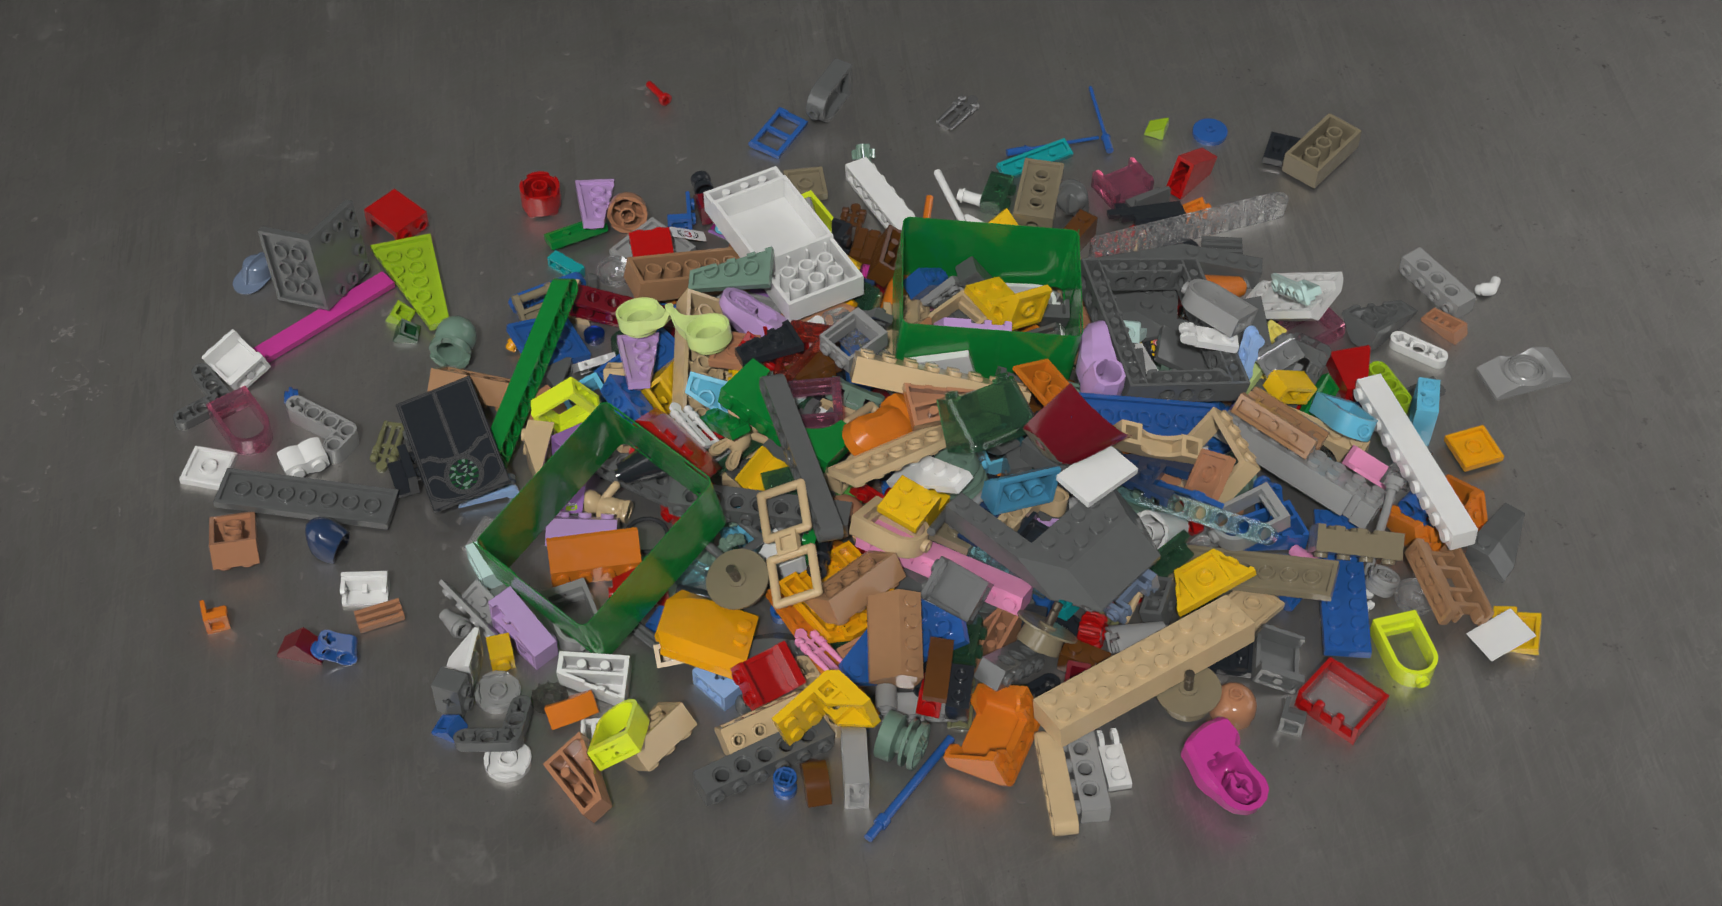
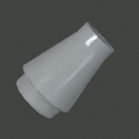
[439,608,471,639]

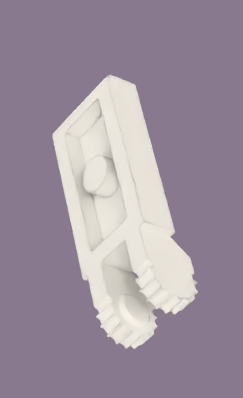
[1179,322,1239,353]
[1095,728,1133,792]

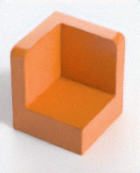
[199,600,231,635]

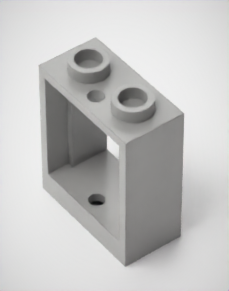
[819,307,888,373]

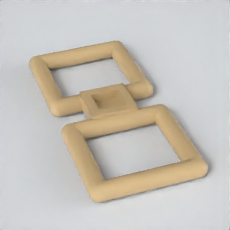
[756,478,823,609]

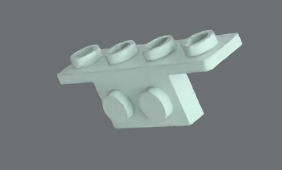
[1271,273,1322,306]

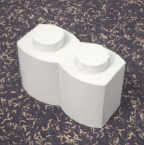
[277,437,330,477]

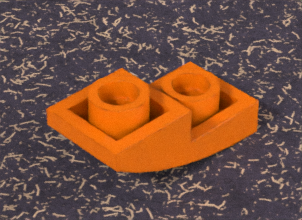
[544,689,599,730]

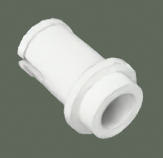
[956,188,983,207]

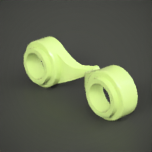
[616,297,732,355]

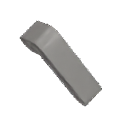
[286,395,360,464]
[875,683,960,722]

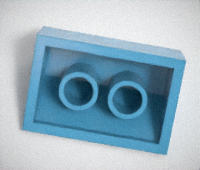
[981,466,1061,515]

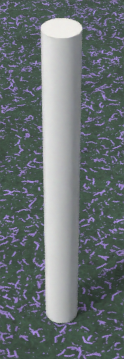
[933,169,964,221]

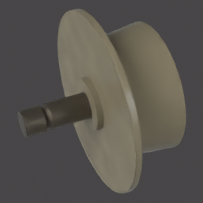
[706,549,769,610]
[1016,601,1077,658]
[1156,667,1222,722]

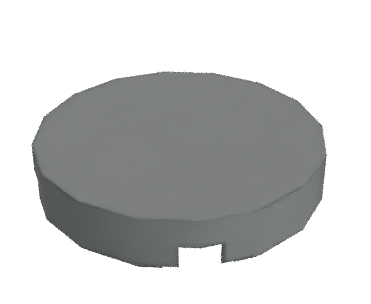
[474,670,522,714]

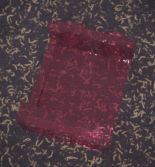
[1091,157,1154,209]

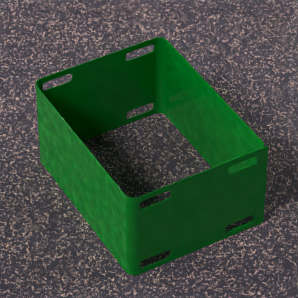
[892,217,1083,381]
[473,402,726,654]

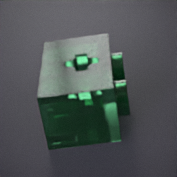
[980,171,1017,215]

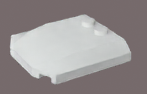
[1245,272,1344,321]

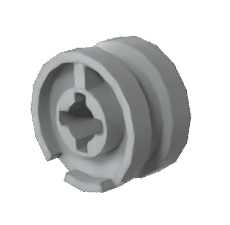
[1365,564,1401,598]

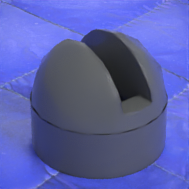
[735,694,751,714]

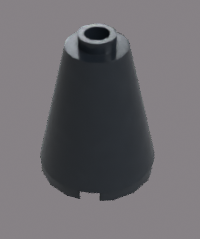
[614,448,670,485]

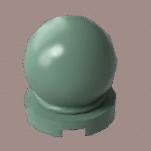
[429,315,477,369]

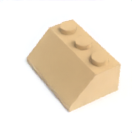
[616,702,697,772]

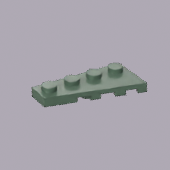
[688,246,774,292]

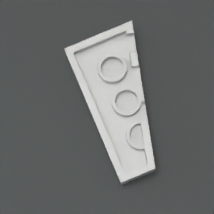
[886,455,974,494]

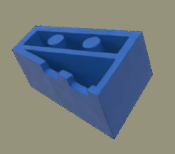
[1226,500,1309,551]

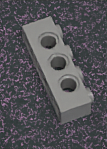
[1398,247,1476,318]
[1063,730,1111,824]

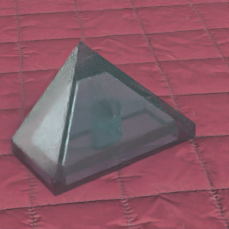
[675,560,710,588]

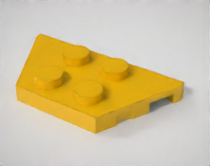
[1174,548,1257,617]

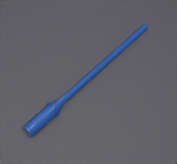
[1089,86,1114,154]
[1006,136,1099,157]

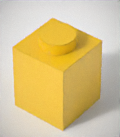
[485,632,516,671]

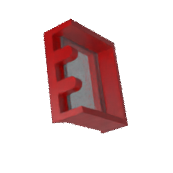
[1294,657,1390,745]

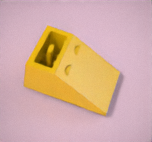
[640,358,674,417]

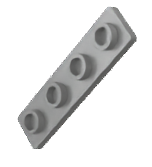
[438,579,499,637]

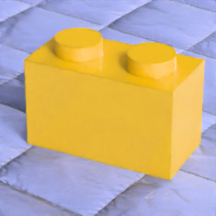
[1263,370,1317,405]

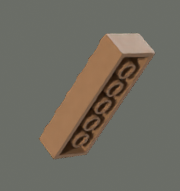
[624,247,750,301]

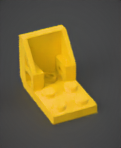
[964,276,1053,330]
[771,670,881,746]

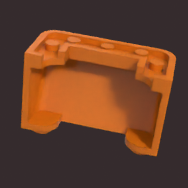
[1379,474,1488,552]
[943,683,1040,787]

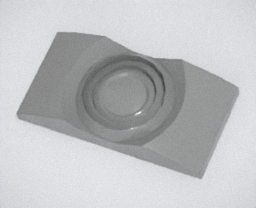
[1476,347,1572,401]

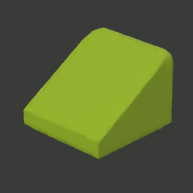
[1144,118,1169,140]
[385,300,416,325]

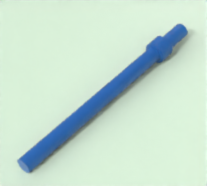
[864,735,955,842]

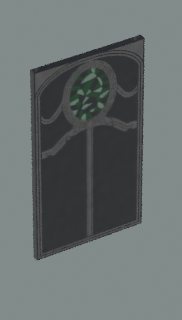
[396,376,511,513]

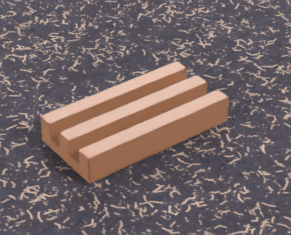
[354,598,405,634]

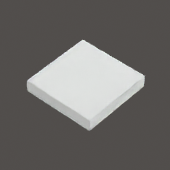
[179,446,238,490]

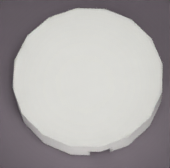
[484,742,532,783]

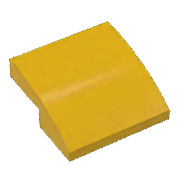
[1492,606,1542,655]

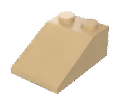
[521,420,556,478]

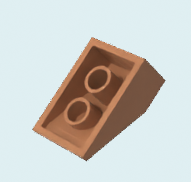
[209,512,260,571]

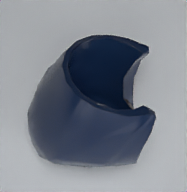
[305,516,350,564]

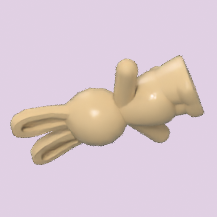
[709,410,769,471]
[583,481,634,524]

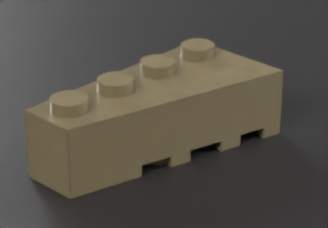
[1307,523,1405,565]

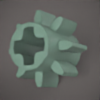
[851,143,876,163]

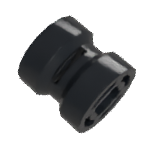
[690,170,714,194]

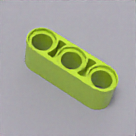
[1368,361,1412,415]

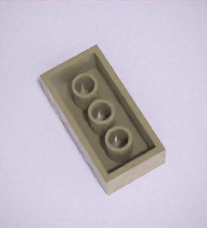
[1282,113,1362,189]

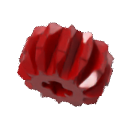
[1077,611,1108,649]

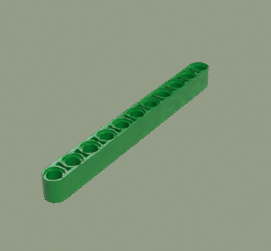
[490,278,578,468]

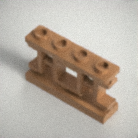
[1230,386,1329,459]
[1404,538,1494,626]

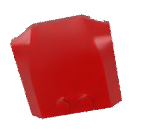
[633,407,722,480]

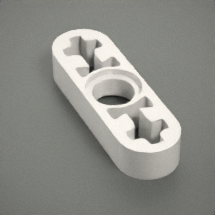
[1389,331,1448,369]

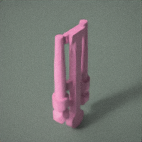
[794,629,843,671]

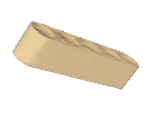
[1034,731,1079,837]

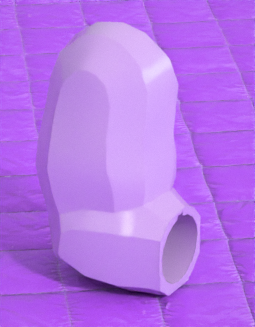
[719,287,798,363]
[1076,320,1126,396]

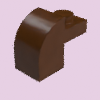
[799,759,832,808]

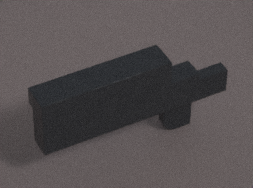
[1107,201,1186,229]

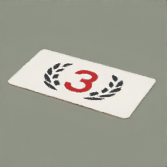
[669,227,707,242]

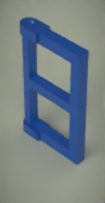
[748,107,808,159]
[1156,480,1224,509]

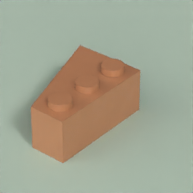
[902,383,980,431]
[952,608,1022,674]
[543,731,612,823]

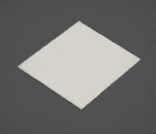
[1466,608,1536,661]

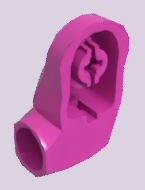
[1181,717,1269,816]

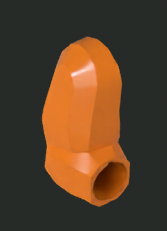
[842,392,912,456]

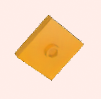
[1444,425,1504,472]

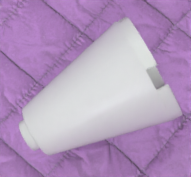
[1137,510,1189,553]

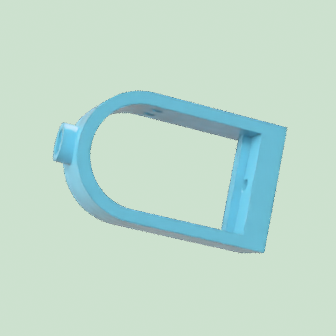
[1309,391,1378,442]

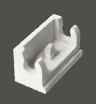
[340,571,390,606]

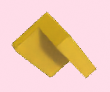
[735,446,789,491]

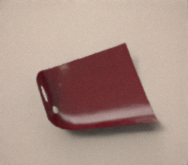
[1023,383,1132,465]

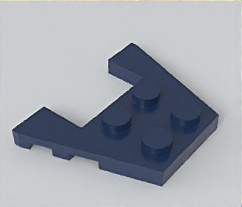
[1122,454,1194,507]

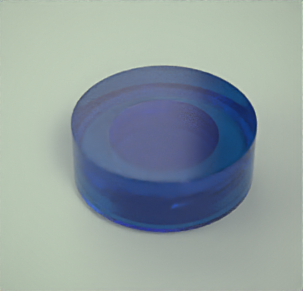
[584,325,605,346]

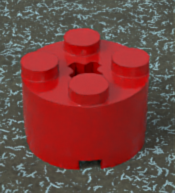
[519,171,562,218]

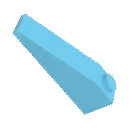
[685,371,764,435]

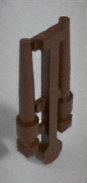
[839,203,867,245]

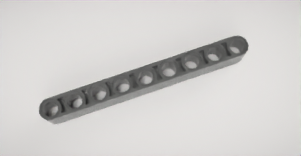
[759,373,844,543]

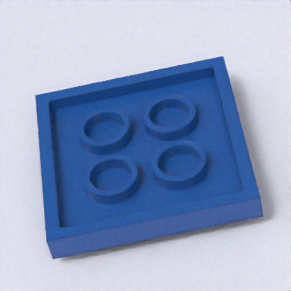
[506,318,591,366]

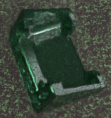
[936,373,1035,453]

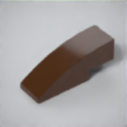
[922,636,954,704]

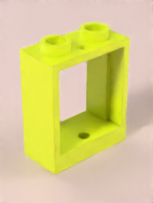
[531,377,600,434]

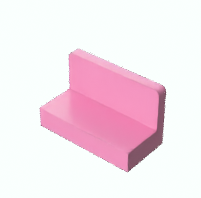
[1342,445,1389,490]

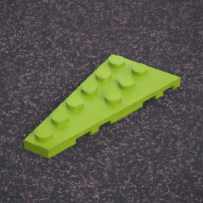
[370,234,449,331]

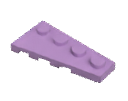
[575,179,615,229]
[617,332,659,390]

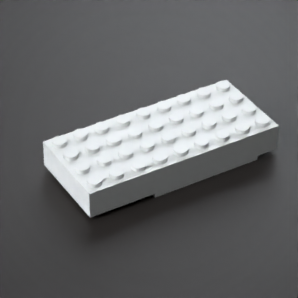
[703,166,864,323]

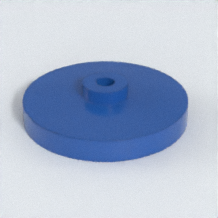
[1192,118,1228,146]

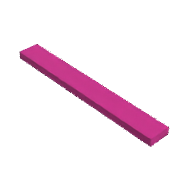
[253,271,395,363]

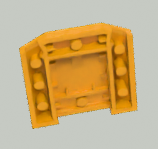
[779,540,895,643]
[654,590,759,680]

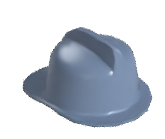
[233,252,271,295]

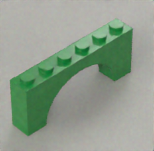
[718,358,849,476]

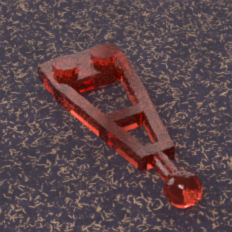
[773,320,832,382]

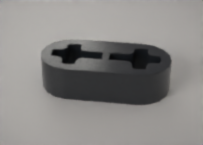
[1024,673,1061,698]

